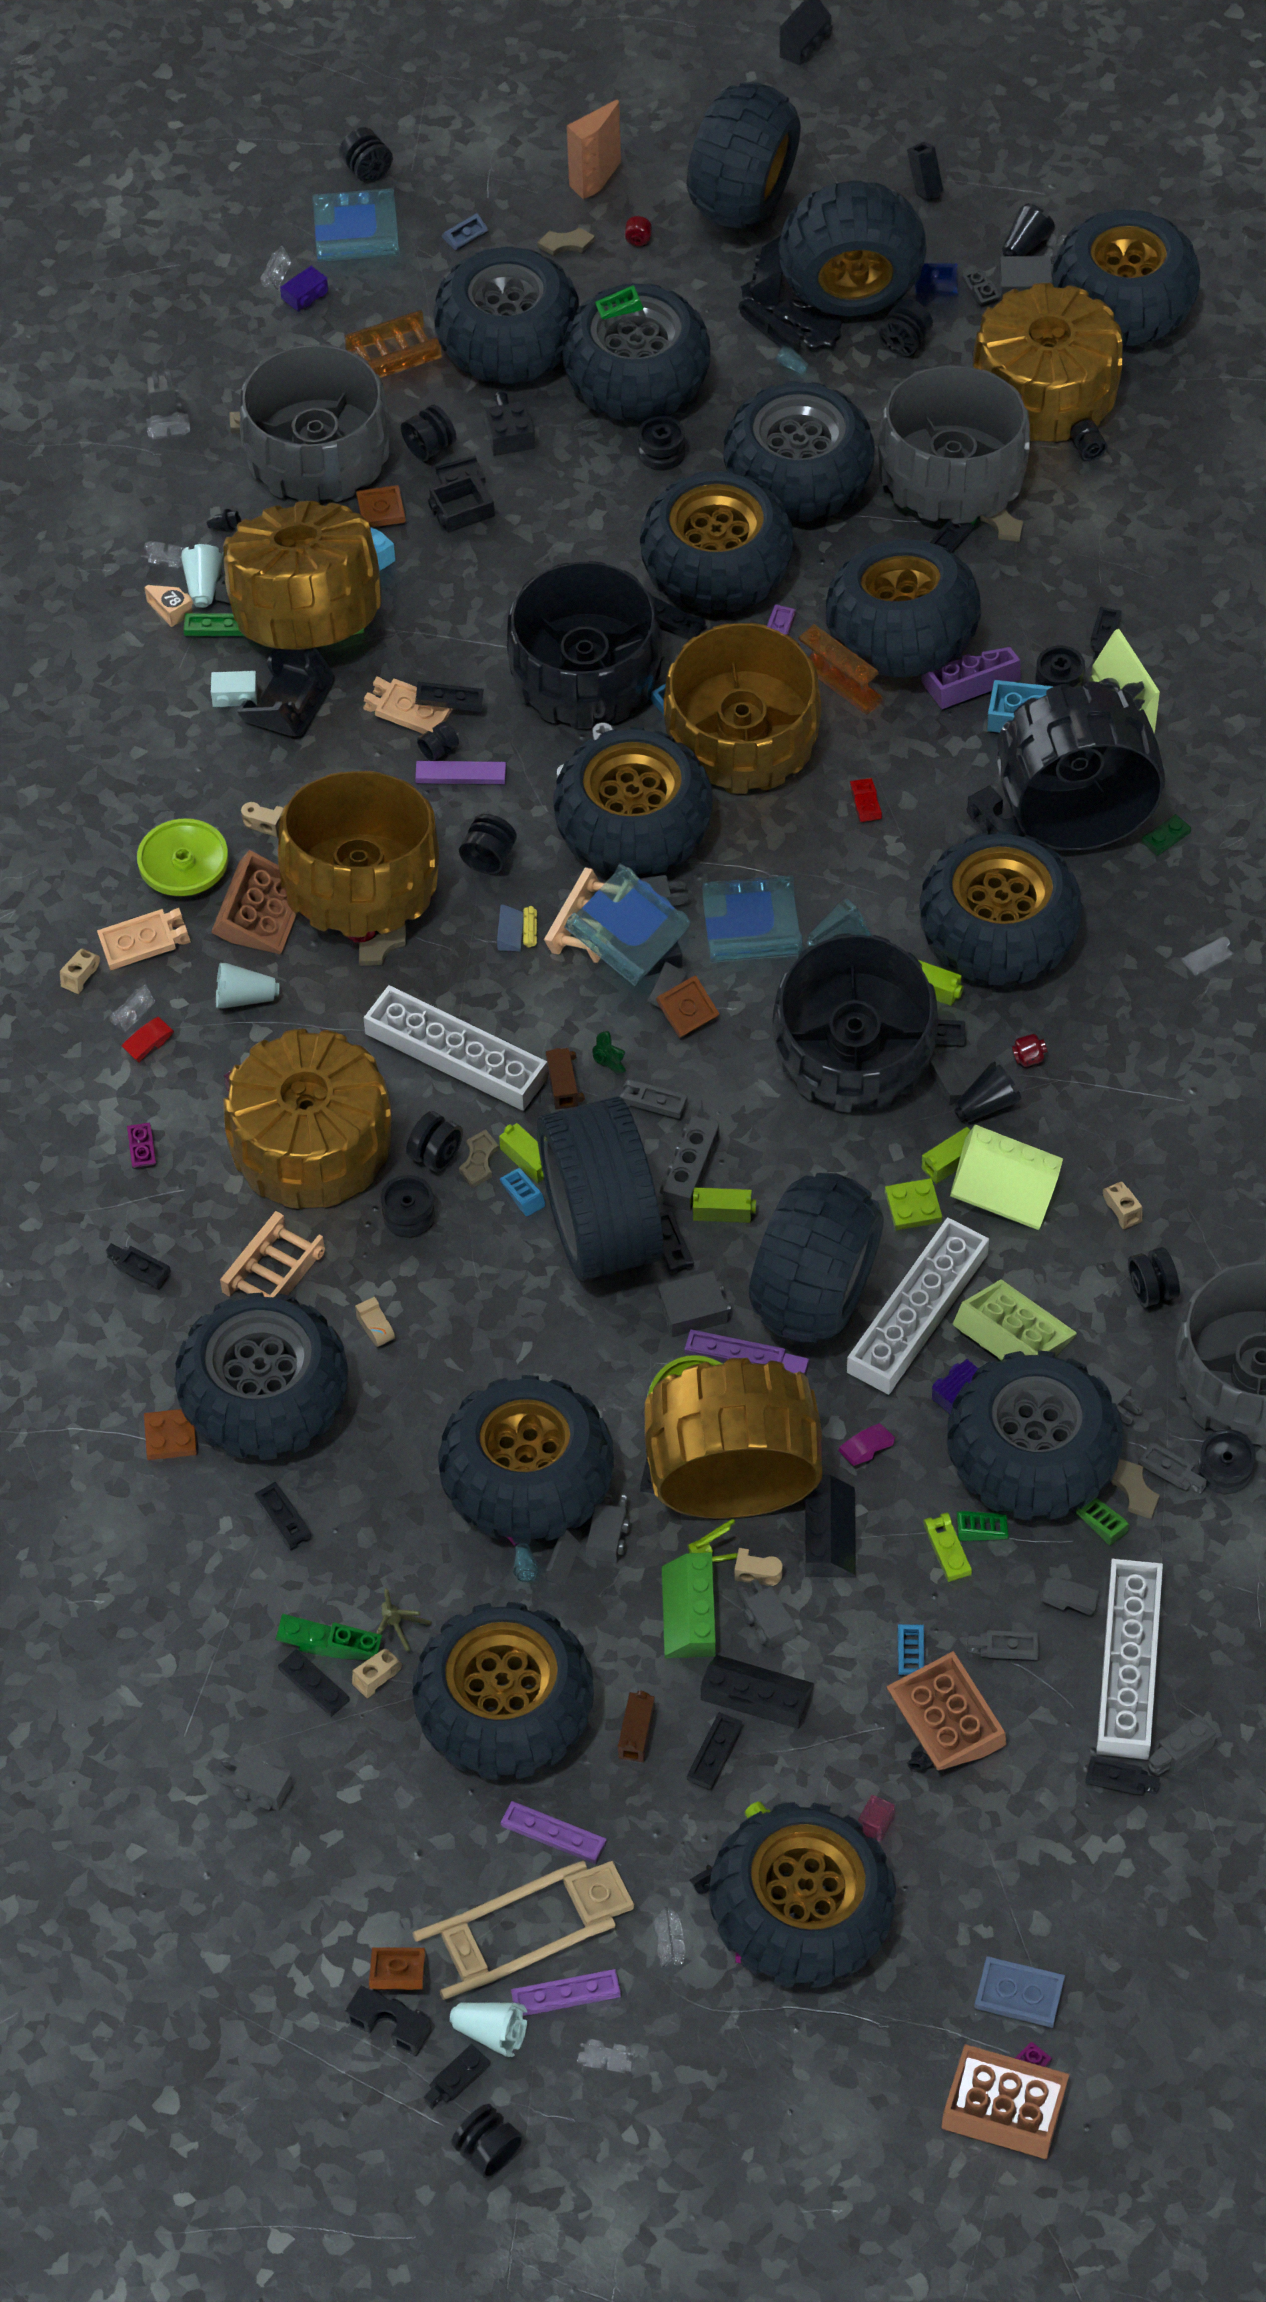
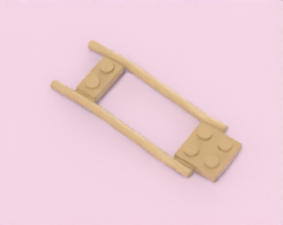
[413,1861,634,2000]

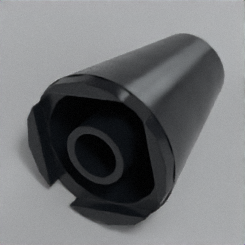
[1002,203,1055,257]
[954,1061,1022,1122]

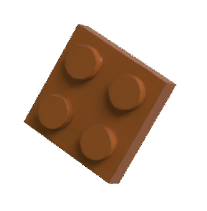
[356,485,406,528]
[656,975,720,1039]
[144,1409,197,1460]
[369,1947,425,1990]

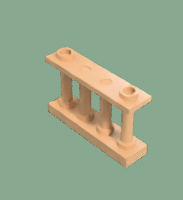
[544,868,637,963]
[220,1211,325,1297]

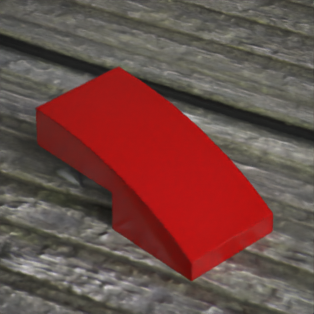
[850,778,882,822]
[121,1017,174,1063]

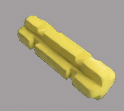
[523,906,537,948]

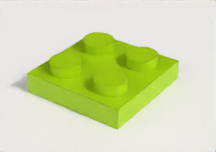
[885,1178,943,1231]

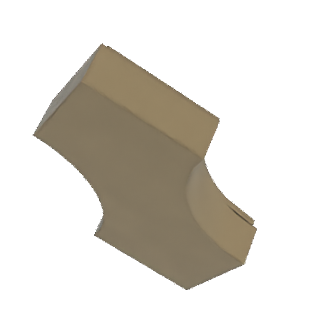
[537,227,595,256]
[980,509,1023,542]
[359,924,406,966]
[459,1129,499,1189]
[1112,1459,1160,1519]

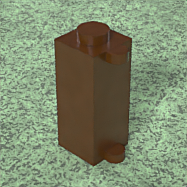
[545,1048,585,1110]
[618,1690,655,1763]

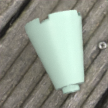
[181,544,224,608]
[216,963,279,1009]
[450,2003,527,2057]

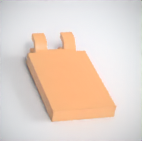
[364,677,452,734]
[97,908,191,970]

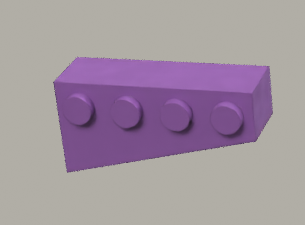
[921,647,1021,709]

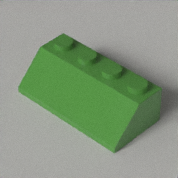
[662,1553,716,1658]

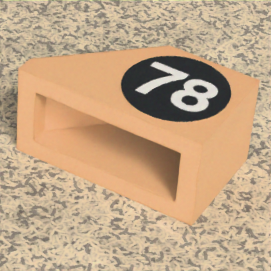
[145,585,193,627]

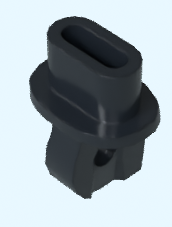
[206,509,241,531]
[907,1743,933,1770]
[689,1865,713,1894]

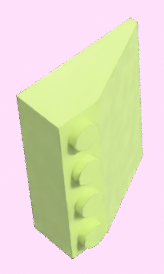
[1089,629,1160,734]
[950,1125,1063,1230]
[952,1279,1077,1361]

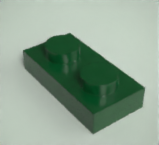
[1142,814,1191,856]

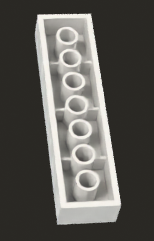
[364,985,548,1111]
[847,1217,989,1395]
[1096,1559,1163,1760]

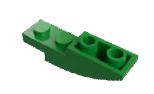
[275,1613,382,1660]

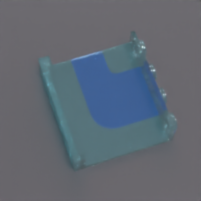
[312,188,399,262]
[564,863,691,986]
[702,876,802,963]

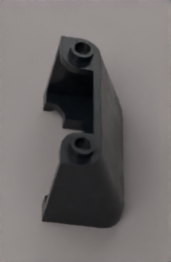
[237,647,333,736]

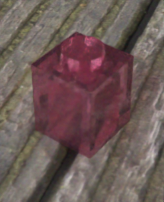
[858,1795,895,1842]

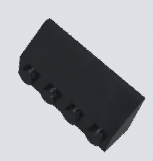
[805,1475,856,1578]
[700,1655,814,1729]

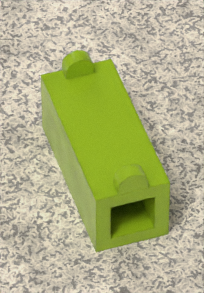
[918,960,964,1006]
[499,1123,544,1184]
[921,1127,971,1184]
[693,1188,756,1223]

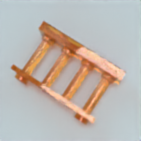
[344,310,442,378]
[798,624,882,715]

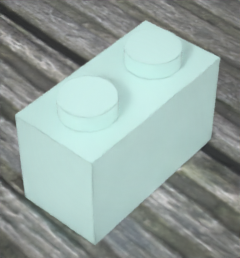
[211,671,258,707]

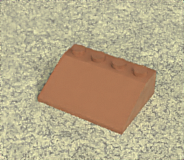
[567,100,621,200]
[211,850,297,954]
[886,1651,1006,1771]
[941,2044,1069,2159]

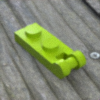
[923,1512,972,1582]

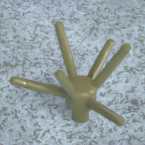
[376,1588,432,1652]

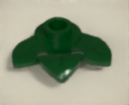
[592,1031,626,1074]

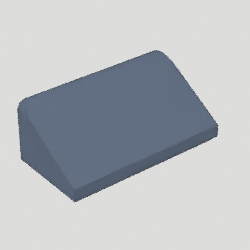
[442,213,488,250]
[497,905,524,951]

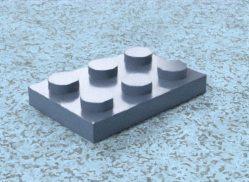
[974,1956,1065,2028]

